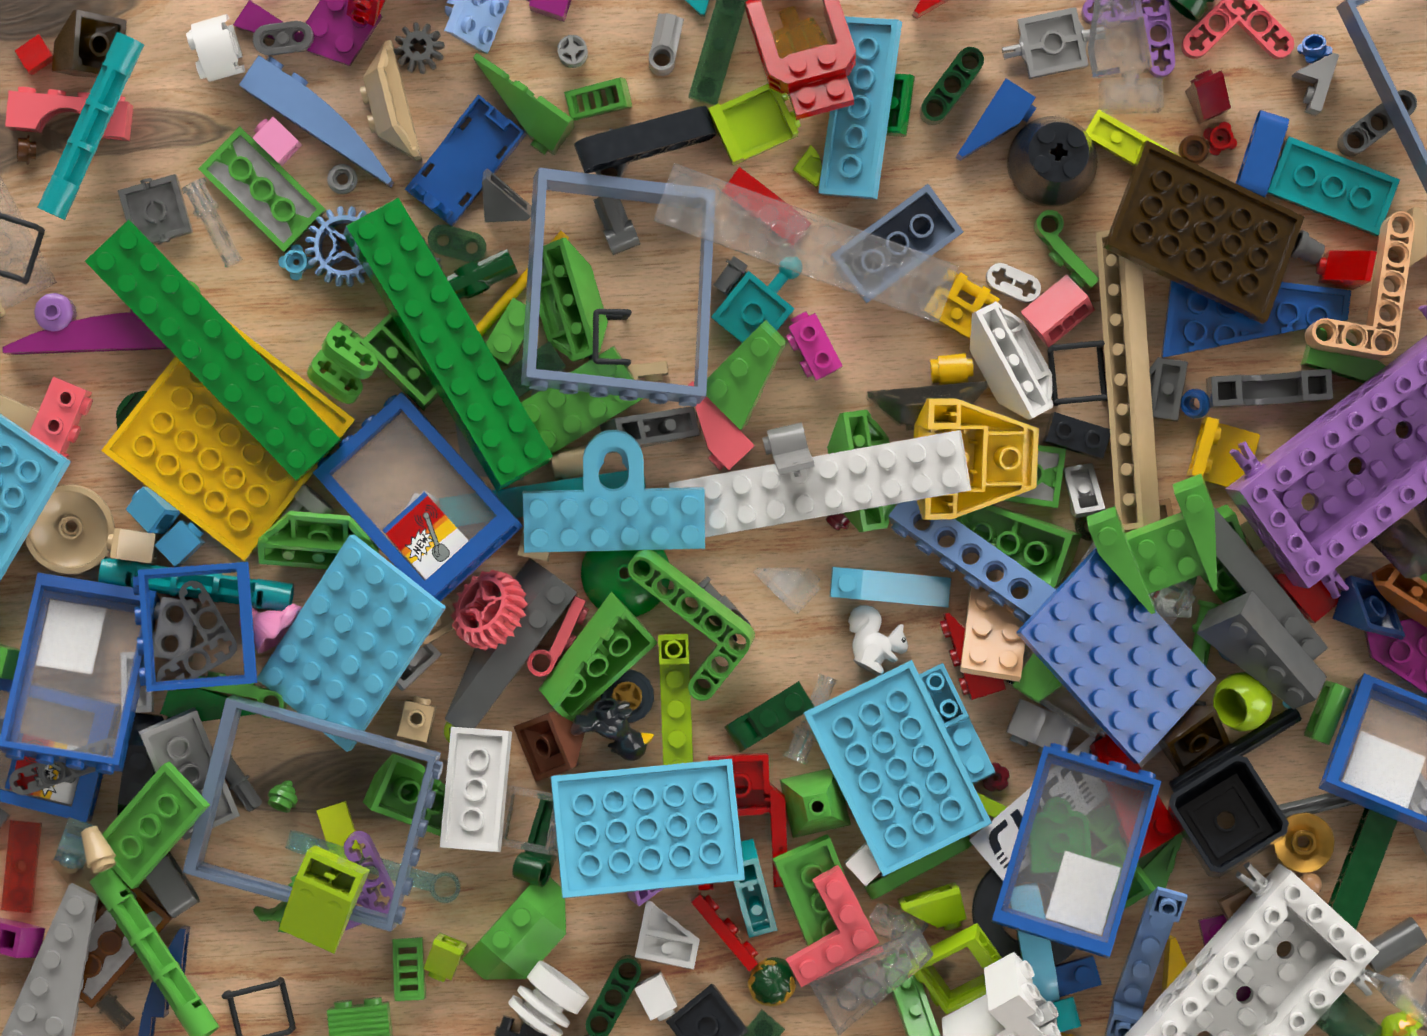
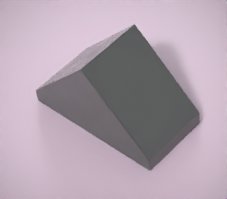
[482,168,532,222]

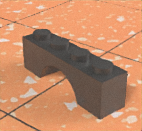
[1206,369,1333,408]

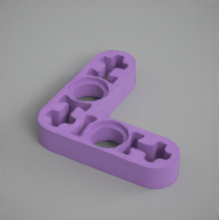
[1081,0,1175,78]
[344,831,395,930]

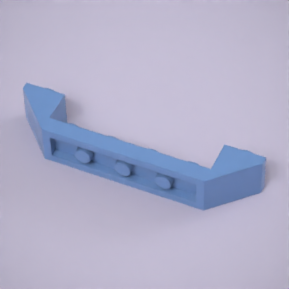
[1105,886,1188,1036]

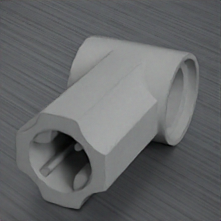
[649,13,684,76]

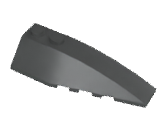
[445,558,577,728]

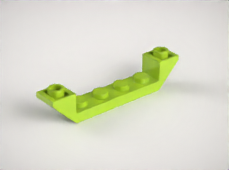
[658,634,693,765]

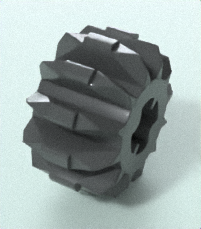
[394,22,445,74]

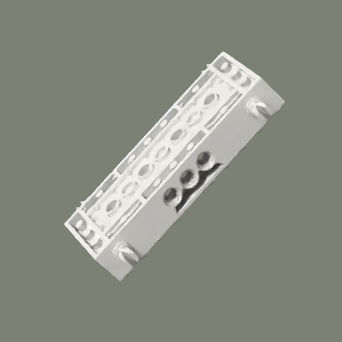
[1124,862,1380,1036]

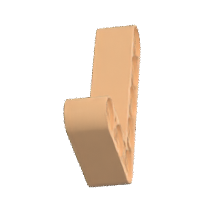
[1305,211,1415,360]

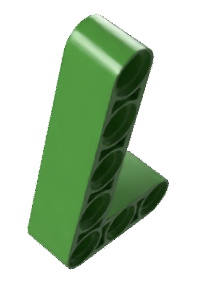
[628,550,755,701]

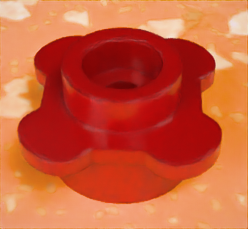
[1203,121,1237,156]

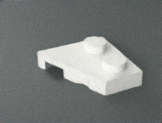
[635,900,700,970]

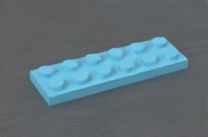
[818,17,902,199]

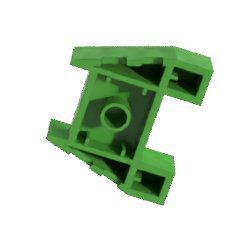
[1087,474,1218,614]

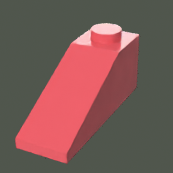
[688,381,755,471]

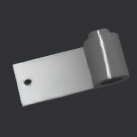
[762,422,815,477]

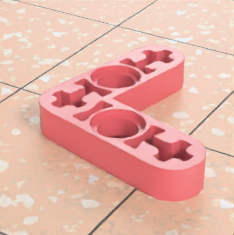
[1181,0,1295,59]

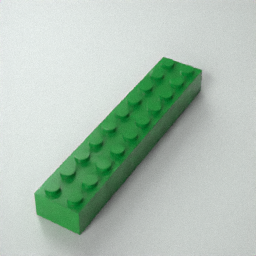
[344,198,553,492]
[85,220,341,481]

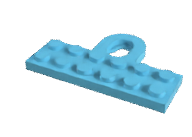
[523,430,705,553]

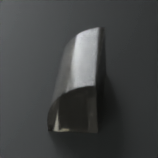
[1370,519,1427,578]

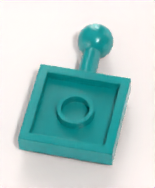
[711,255,803,343]

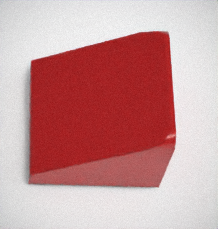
[15,34,53,75]

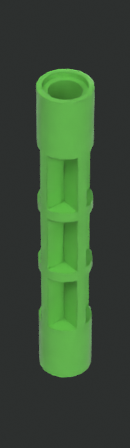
[89,868,220,1036]

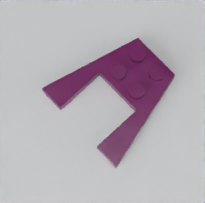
[233,0,383,66]

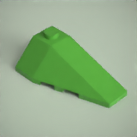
[473,53,575,155]
[955,504,1082,589]
[363,753,445,837]

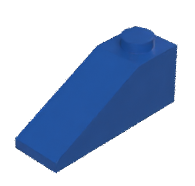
[956,79,1036,161]

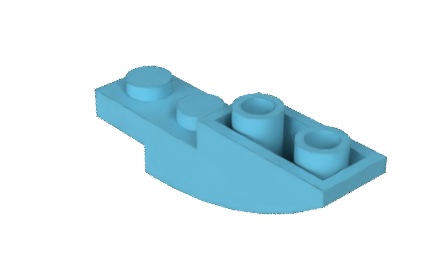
[919,663,996,784]

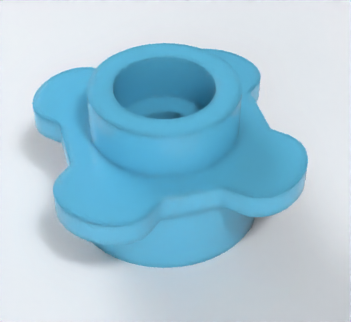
[278,244,314,280]

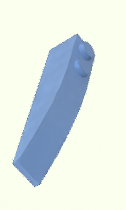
[239,55,394,188]

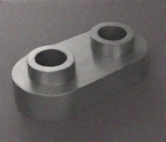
[253,21,314,56]

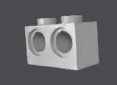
[152,597,202,662]

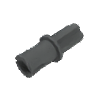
[225,755,262,812]

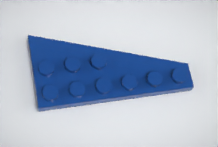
[1161,280,1351,358]

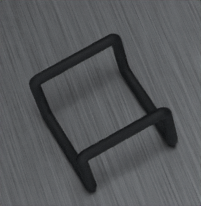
[0,213,45,284]
[589,309,632,367]
[1047,340,1108,406]
[222,977,296,1036]

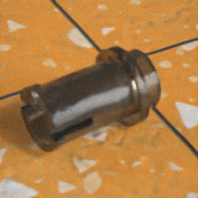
[96,993,135,1031]

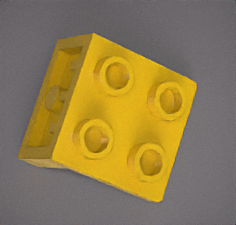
[1186,417,1260,487]

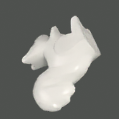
[848,605,908,676]

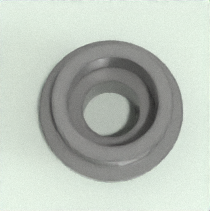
[327,164,358,194]

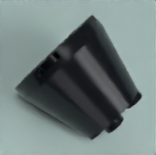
[1007,116,1098,207]

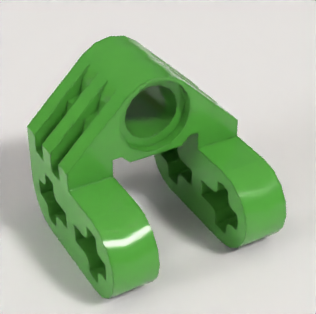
[307,321,378,404]

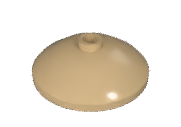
[25,484,115,574]

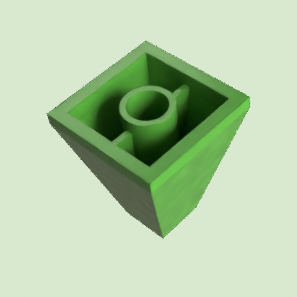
[779,768,851,838]

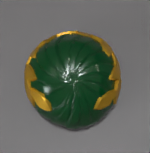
[747,957,796,1006]

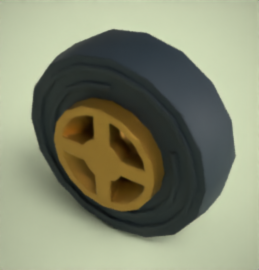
[601,669,654,723]

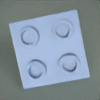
[444,0,509,54]

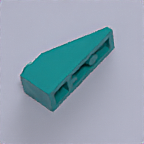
[734,838,778,938]

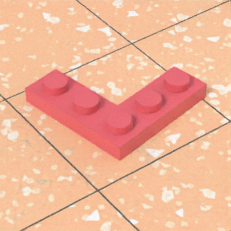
[785,865,879,988]

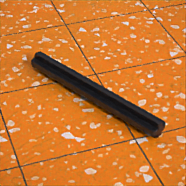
[1169,708,1302,793]

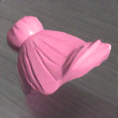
[239,604,302,654]

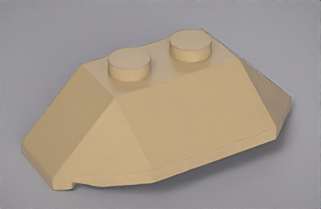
[360,40,422,161]

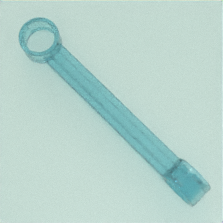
[285,830,461,903]

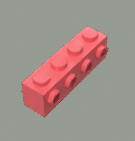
[29,376,93,459]

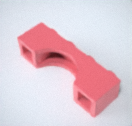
[5,87,133,141]

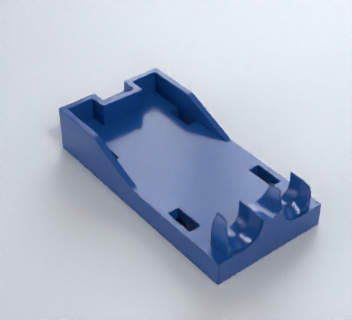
[405,94,526,227]

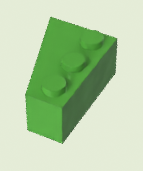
[360,313,439,411]
[706,320,787,430]

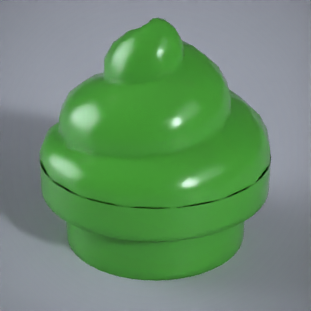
[268,780,298,813]

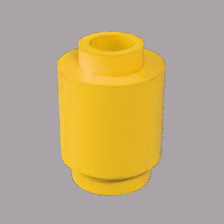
[930,353,974,385]

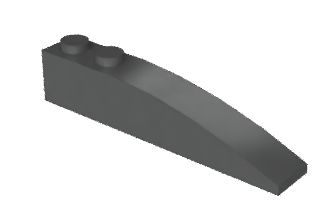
[1214,507,1328,660]

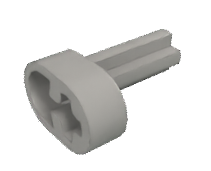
[274,484,335,524]

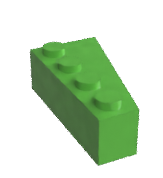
[539,591,658,721]

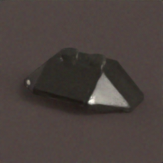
[866,381,987,431]

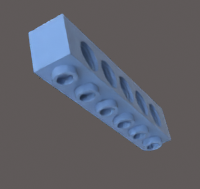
[889,500,1056,623]

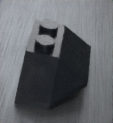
[117,713,165,816]

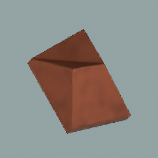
[513,711,585,782]

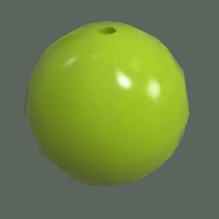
[1213,672,1273,732]

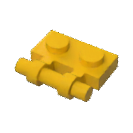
[923,268,1000,340]

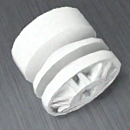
[508,960,589,1036]

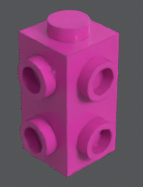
[786,311,843,382]

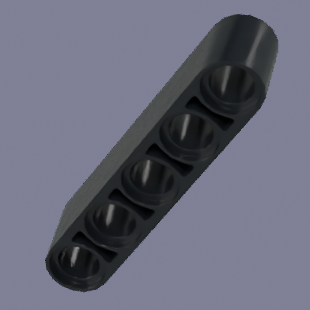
[574,106,717,173]

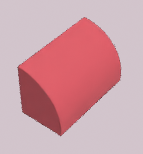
[1021,274,1095,348]

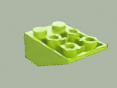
[279,845,370,954]

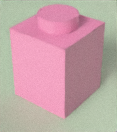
[252,117,302,166]

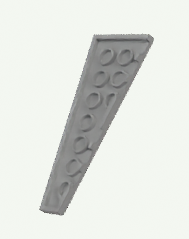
[1,883,99,1036]

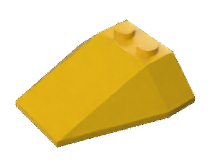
[914,398,1039,520]

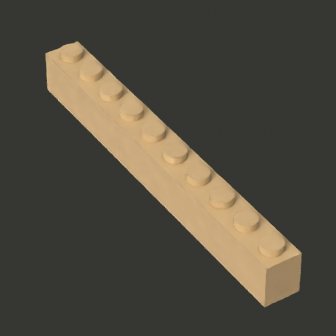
[1096,230,1160,532]

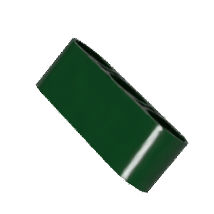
[920,47,984,125]
[585,955,641,1036]

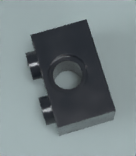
[1042,412,1110,460]

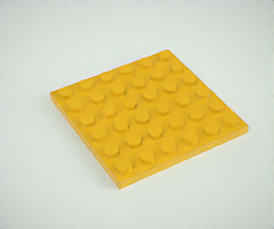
[101,318,355,561]

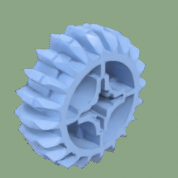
[305,206,367,287]

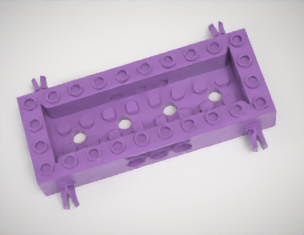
[1225,301,1427,599]

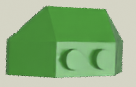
[539,238,608,362]
[827,410,896,532]
[258,511,379,569]
[462,877,566,980]

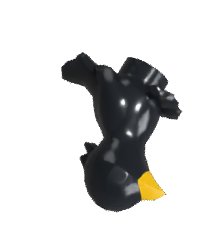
[571,698,654,761]

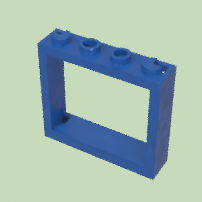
[133,562,257,692]

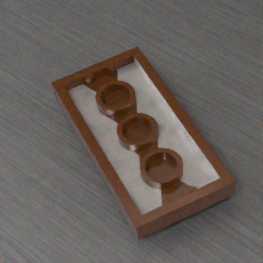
[80,886,173,1008]

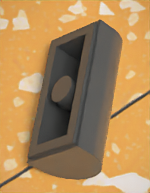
[1369,917,1427,974]

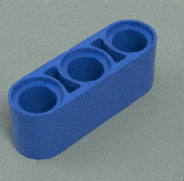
[1236,110,1289,198]

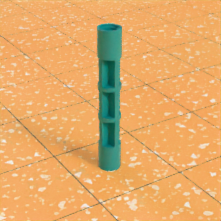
[37,32,144,220]
[98,557,294,611]

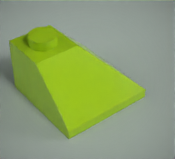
[897,882,967,931]

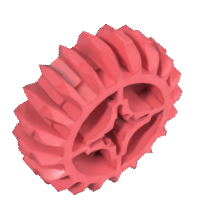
[450,569,528,651]

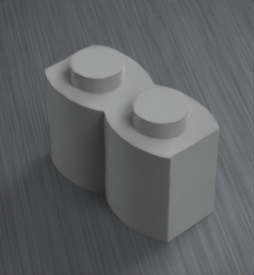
[1006,699,1076,753]

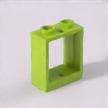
[913,923,1002,1015]

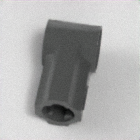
[593,197,640,255]

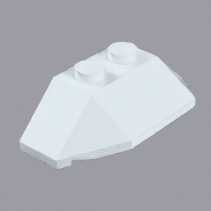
[970,302,1053,420]

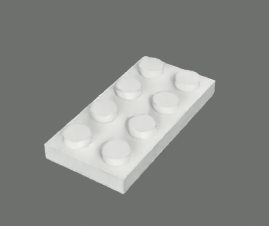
[440,727,512,853]

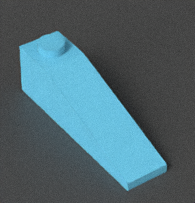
[829,567,951,608]

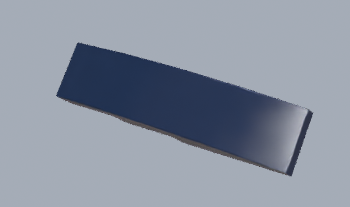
[138,925,190,1036]

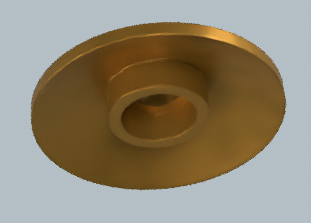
[1274,813,1335,873]

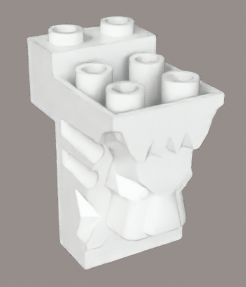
[941,952,1061,1036]

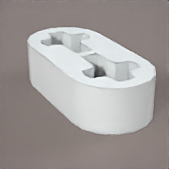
[986,263,1041,303]

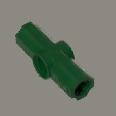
[446,249,518,300]

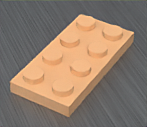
[960,559,1028,682]

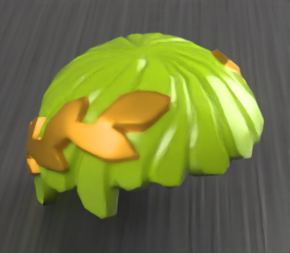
[1379,1011,1424,1036]

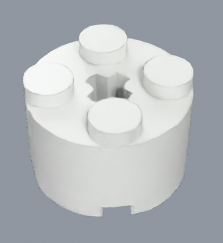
[186,14,245,82]

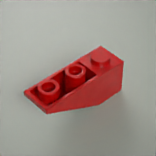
[940,613,1006,700]

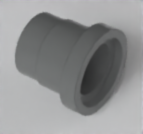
[1291,230,1325,265]

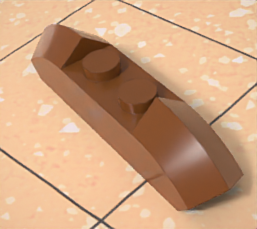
[1372,564,1427,628]

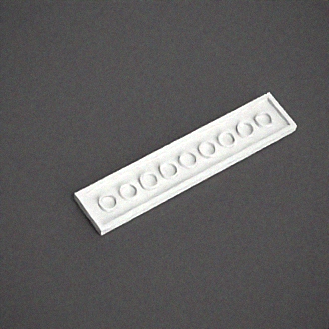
[669,430,971,537]

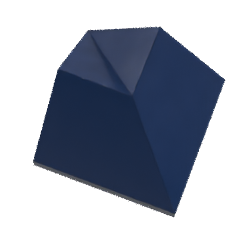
[1332,576,1406,639]

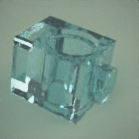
[54,817,95,869]

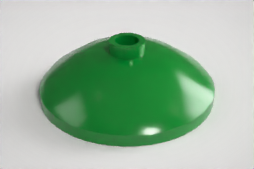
[581,550,670,617]

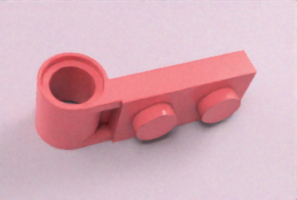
[527,596,589,677]

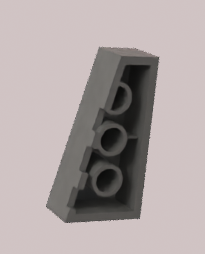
[1196,591,1327,709]

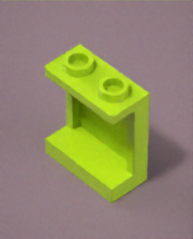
[708,83,801,166]

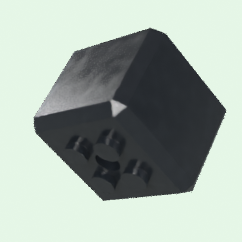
[1168,755,1289,878]

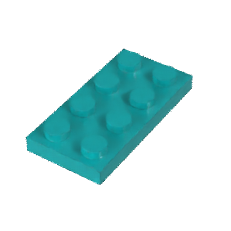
[1267,136,1400,236]

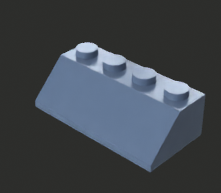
[830,184,964,304]

